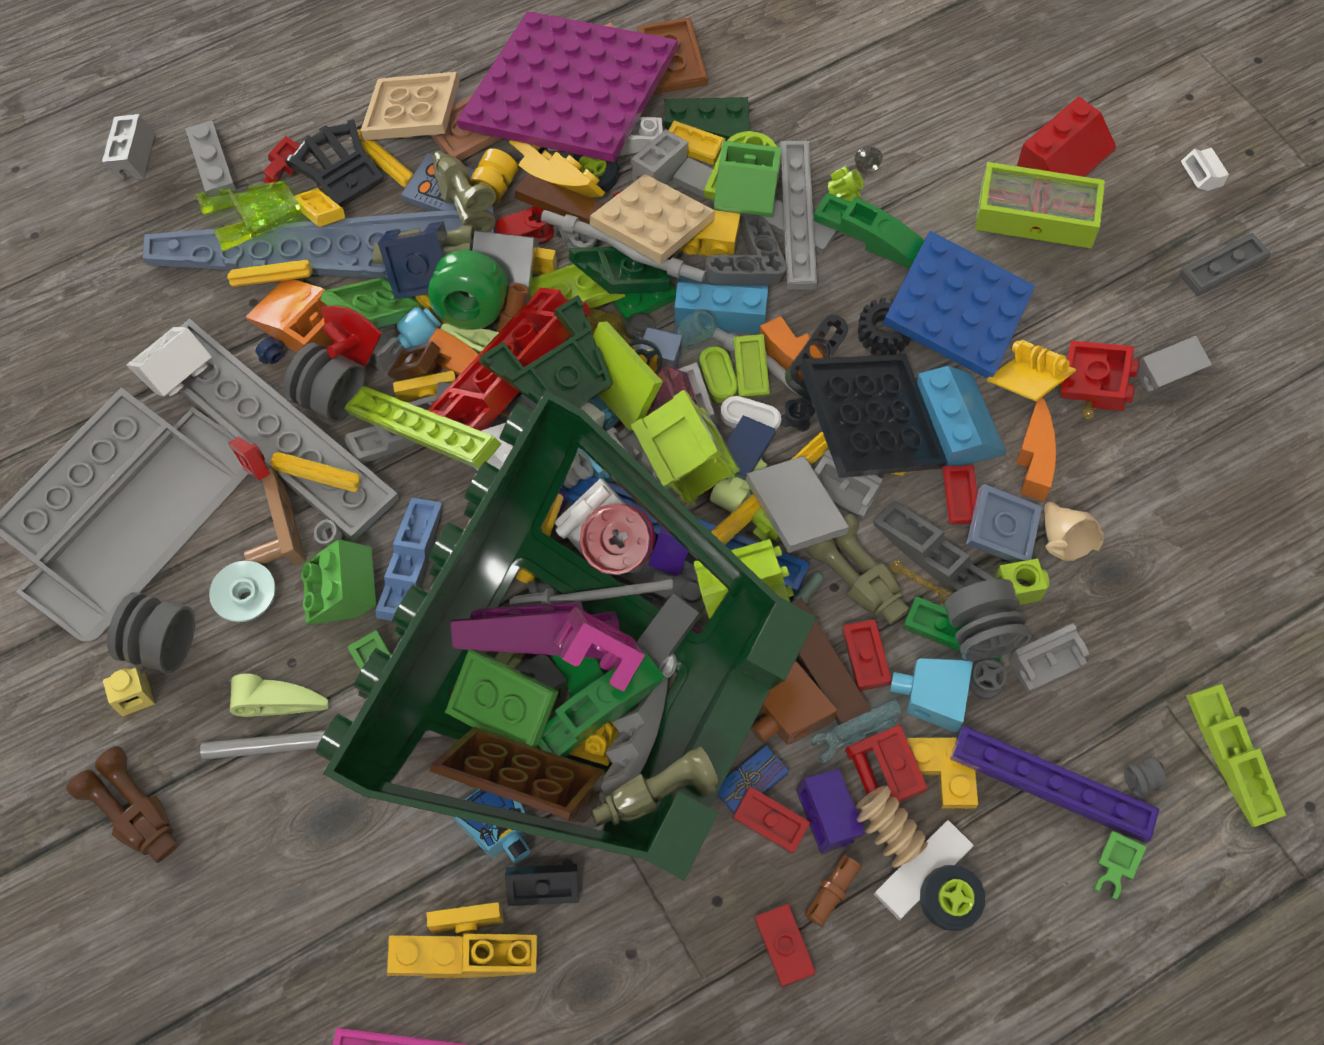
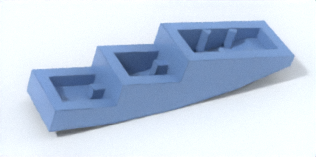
[375,497,442,621]

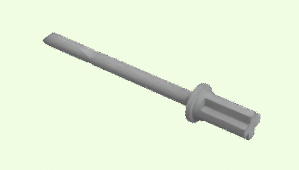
[510,579,673,606]

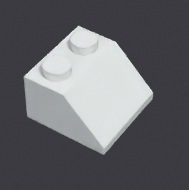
[126,327,212,396]

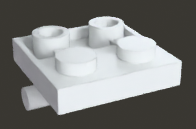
[555,479,628,555]

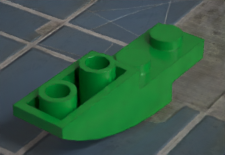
[813,193,924,269]
[538,652,667,757]

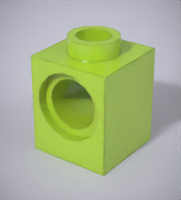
[995,559,1049,605]

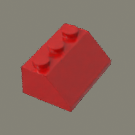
[1017,96,1116,177]

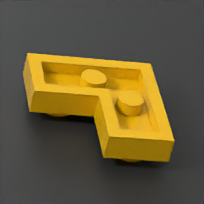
[907,738,978,809]

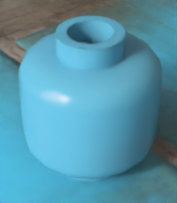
[397,307,442,349]

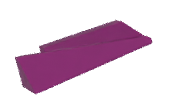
[450,601,619,658]

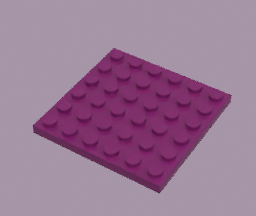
[457,11,678,162]

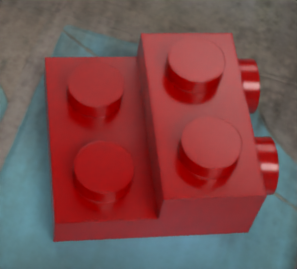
[1060,341,1139,411]

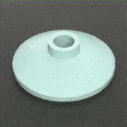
[209,561,276,622]

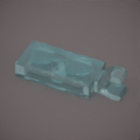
[811,699,902,762]

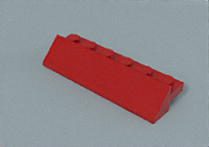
[428,287,591,431]

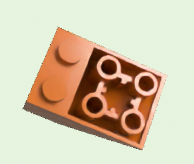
[246,279,333,353]

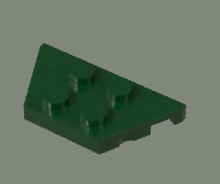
[568,247,678,294]

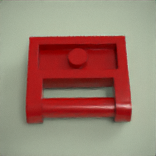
[845,724,929,803]

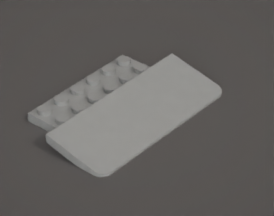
[0,387,249,642]

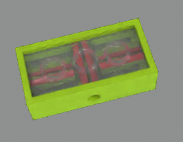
[974,162,1105,249]

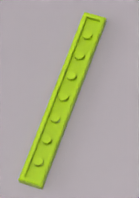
[344,386,501,469]

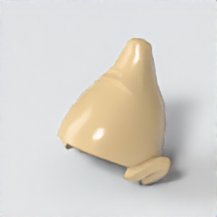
[1044,501,1104,561]

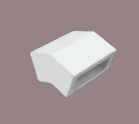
[1181,148,1229,191]

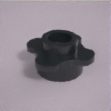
[781,400,815,432]

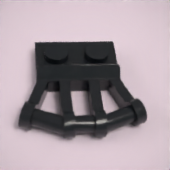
[285,119,384,207]

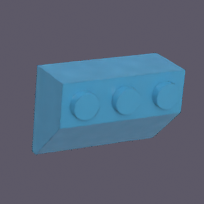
[674,276,768,334]
[917,366,1006,466]

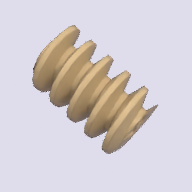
[856,786,928,868]

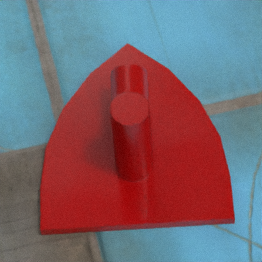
[321,305,382,369]

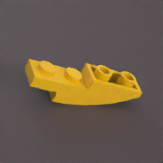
[509,140,606,198]
[387,934,537,978]

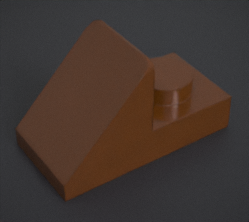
[387,341,442,381]

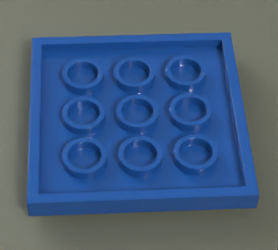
[882,231,1035,378]

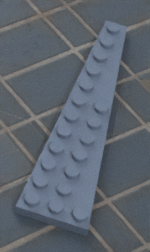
[143,207,495,279]

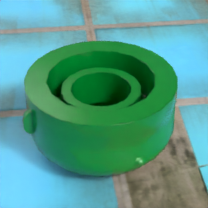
[428,250,509,330]

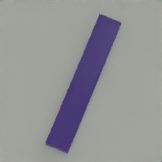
[950,725,1159,843]

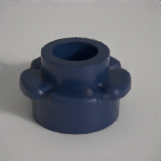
[255,336,284,364]

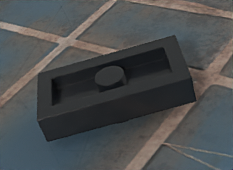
[505,864,580,906]

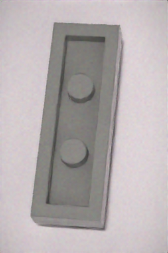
[185,120,236,198]

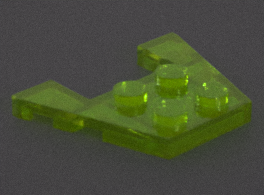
[195,181,301,252]

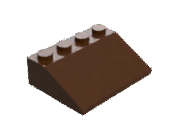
[430,727,605,823]

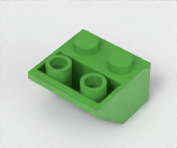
[714,141,781,217]
[301,539,376,625]

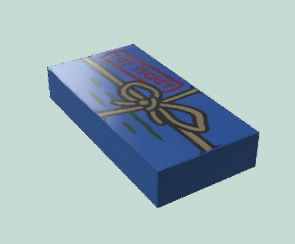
[717,746,789,813]

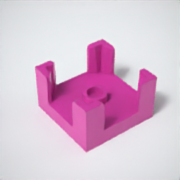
[554,606,645,692]

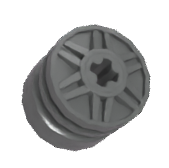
[283,342,366,423]
[944,579,1032,661]
[107,592,195,674]

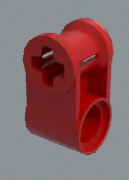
[495,206,554,245]

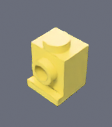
[103,668,155,717]

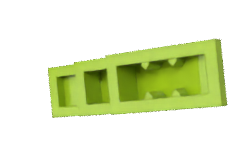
[1186,684,1286,827]

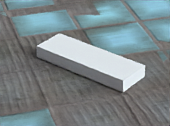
[874,820,974,921]

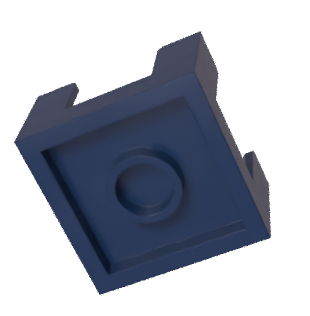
[378,221,447,299]

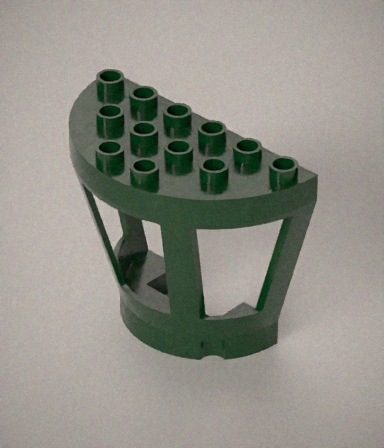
[315,390,817,881]

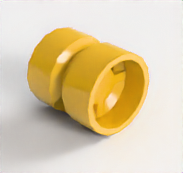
[470,149,518,204]

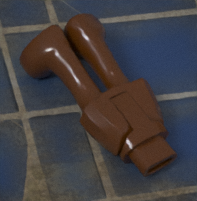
[66,746,179,863]

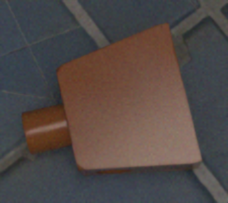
[751,661,837,745]

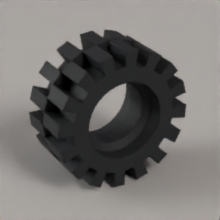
[857,298,911,355]

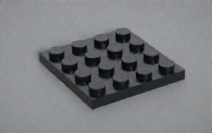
[799,354,948,478]

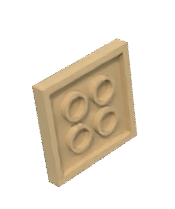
[361,72,460,140]
[590,174,715,264]

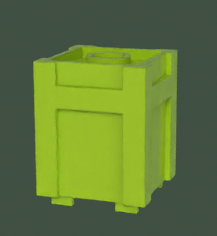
[631,390,740,505]
[694,539,794,619]

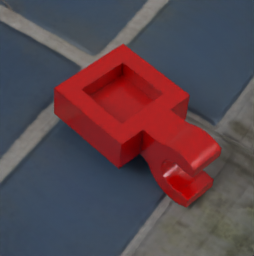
[263,135,309,188]

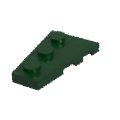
[664,97,750,141]

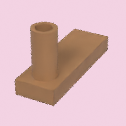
[244,468,306,565]

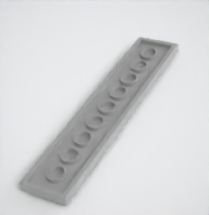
[179,319,399,542]

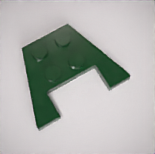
[479,295,612,408]

